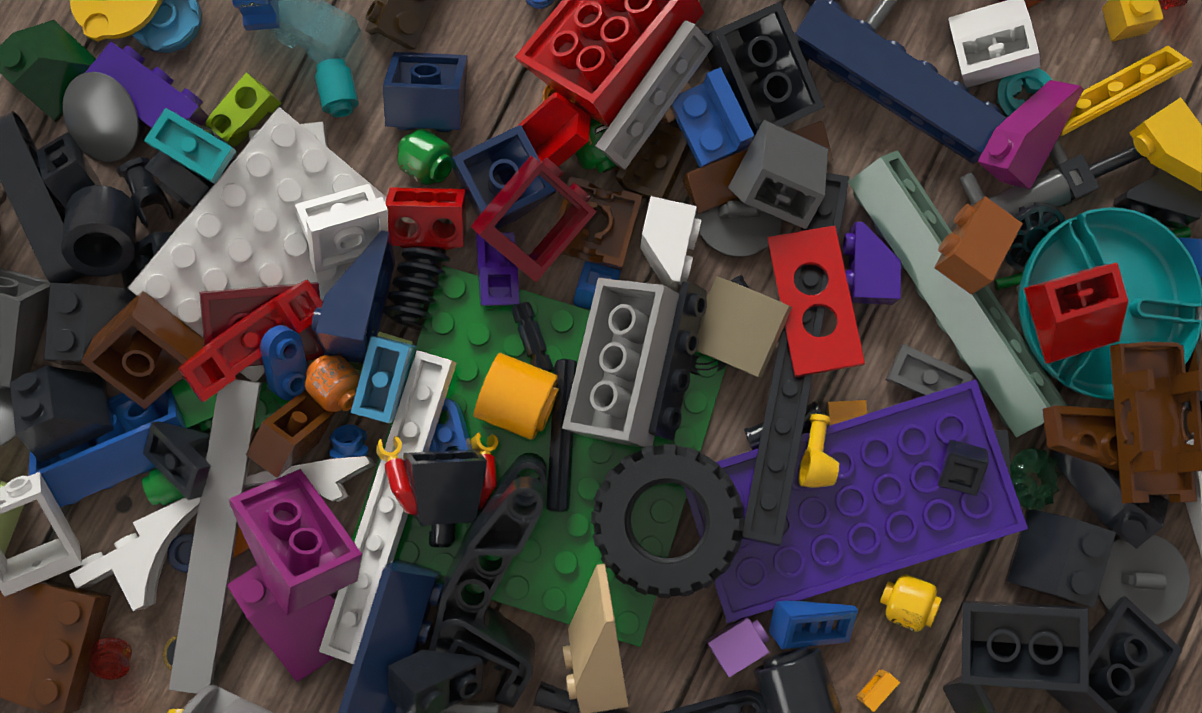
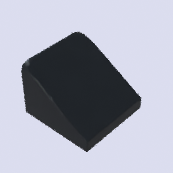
[938,440,989,496]
[943,676,995,713]

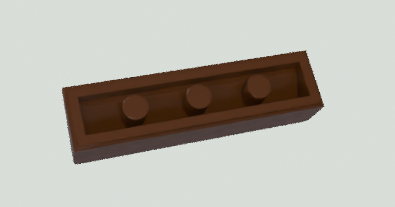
[683,120,833,215]

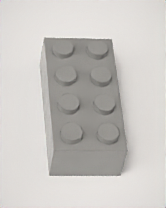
[562,278,679,448]

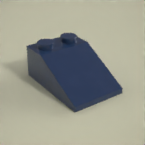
[312,230,395,364]

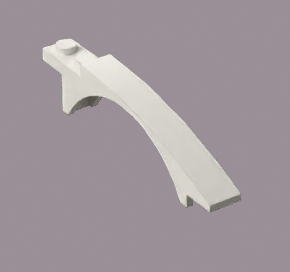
[70,456,376,611]

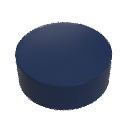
[167,534,194,573]

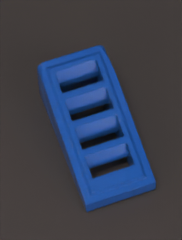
[769,601,858,649]

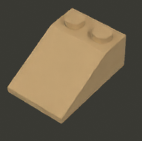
[563,564,628,713]

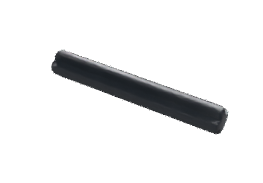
[546,359,578,512]

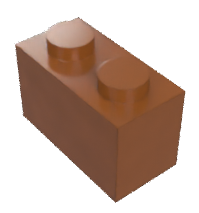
[934,196,1023,295]

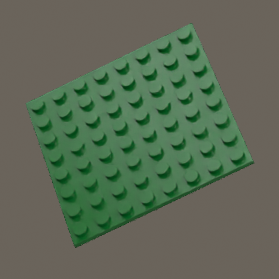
[352,265,727,647]

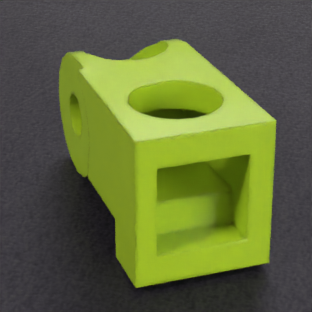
[206,72,282,147]

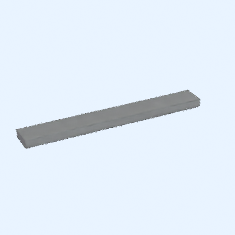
[169,379,262,694]

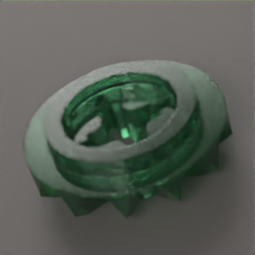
[1010,448,1062,510]

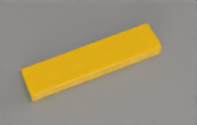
[1059,46,1193,136]

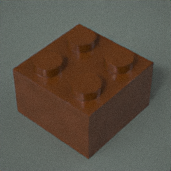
[81,291,204,409]

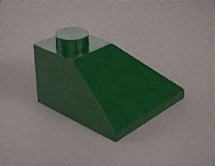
[0,19,96,122]

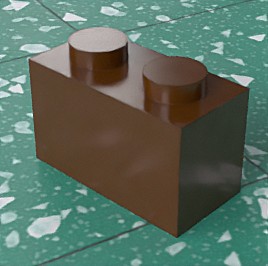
[246,390,335,478]

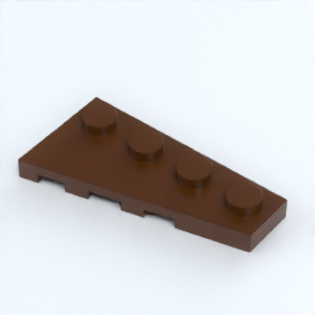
[1042,406,1120,473]

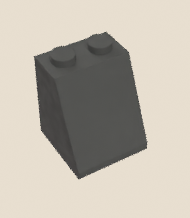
[0,268,50,389]

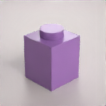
[705,617,770,677]

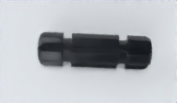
[511,302,553,372]

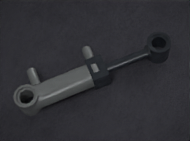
[948,138,1148,232]

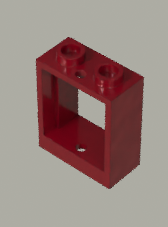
[471,156,596,282]

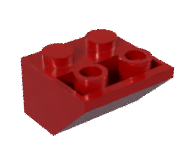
[1024,262,1129,363]

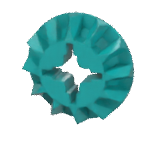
[996,68,1052,116]

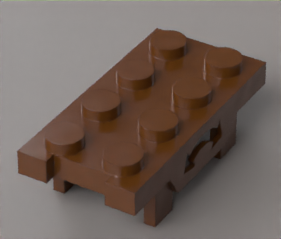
[1110,342,1202,504]

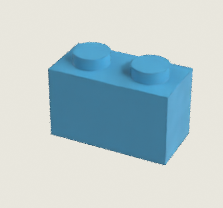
[351,336,417,423]

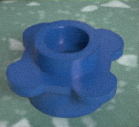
[329,424,368,459]

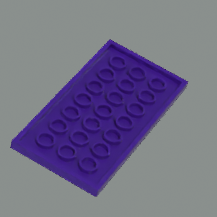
[683,379,1028,623]

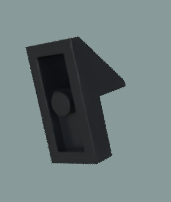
[143,421,211,501]

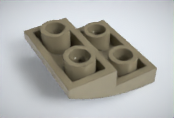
[697,276,792,378]

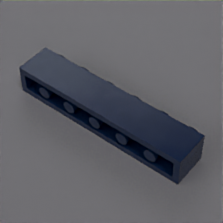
[794,0,1006,164]

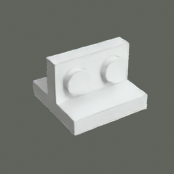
[295,184,388,273]

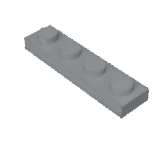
[595,20,714,170]

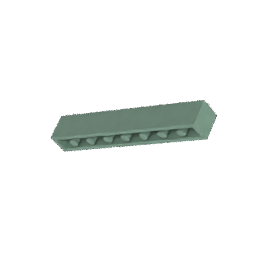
[848,150,1067,438]

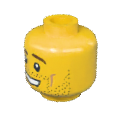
[880,574,942,632]

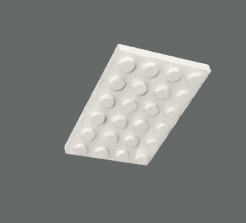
[128,108,387,382]

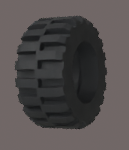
[591,444,744,598]

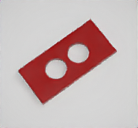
[767,225,865,377]

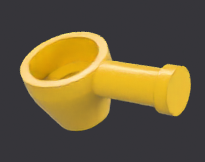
[798,414,839,488]

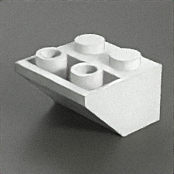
[948,0,1040,88]
[640,196,701,292]

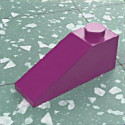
[978,80,1084,190]

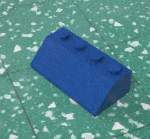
[29,381,196,507]

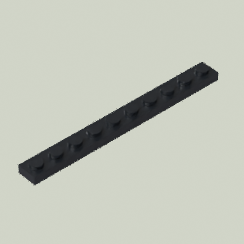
[741,172,850,547]

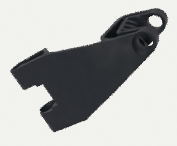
[429,453,547,708]

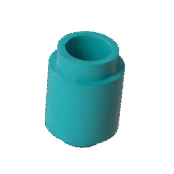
[314,58,359,118]

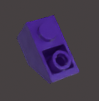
[843,222,901,305]

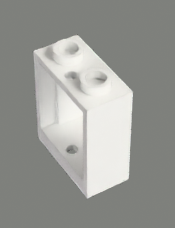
[0,472,82,597]

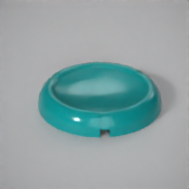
[1018,207,1202,400]

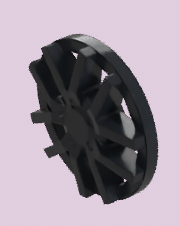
[1004,202,1066,271]

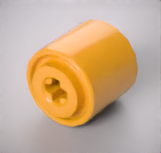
[473,353,559,440]

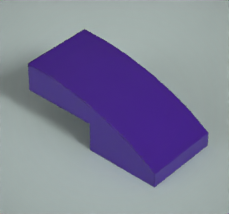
[476,232,520,306]

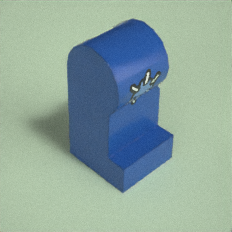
[232,0,280,31]

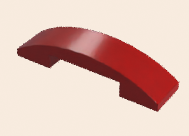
[178,280,323,402]

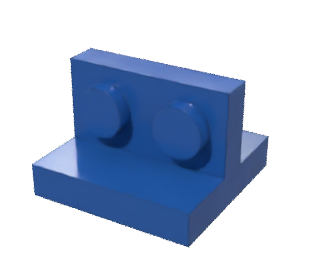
[670,67,754,168]

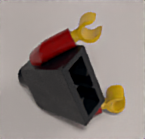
[376,432,498,544]

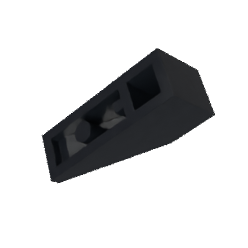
[1049,450,1169,549]

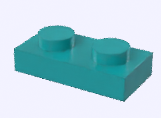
[144,108,236,184]

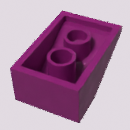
[229,469,362,615]
[227,565,337,682]

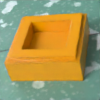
[857,669,900,712]

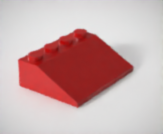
[515,0,704,127]

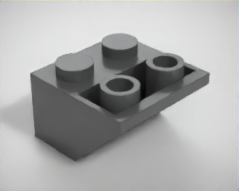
[728,120,828,229]

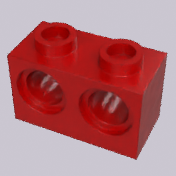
[385,187,467,250]

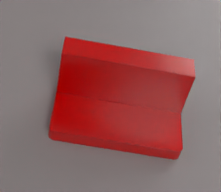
[517,92,591,167]

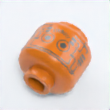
[305,355,361,412]

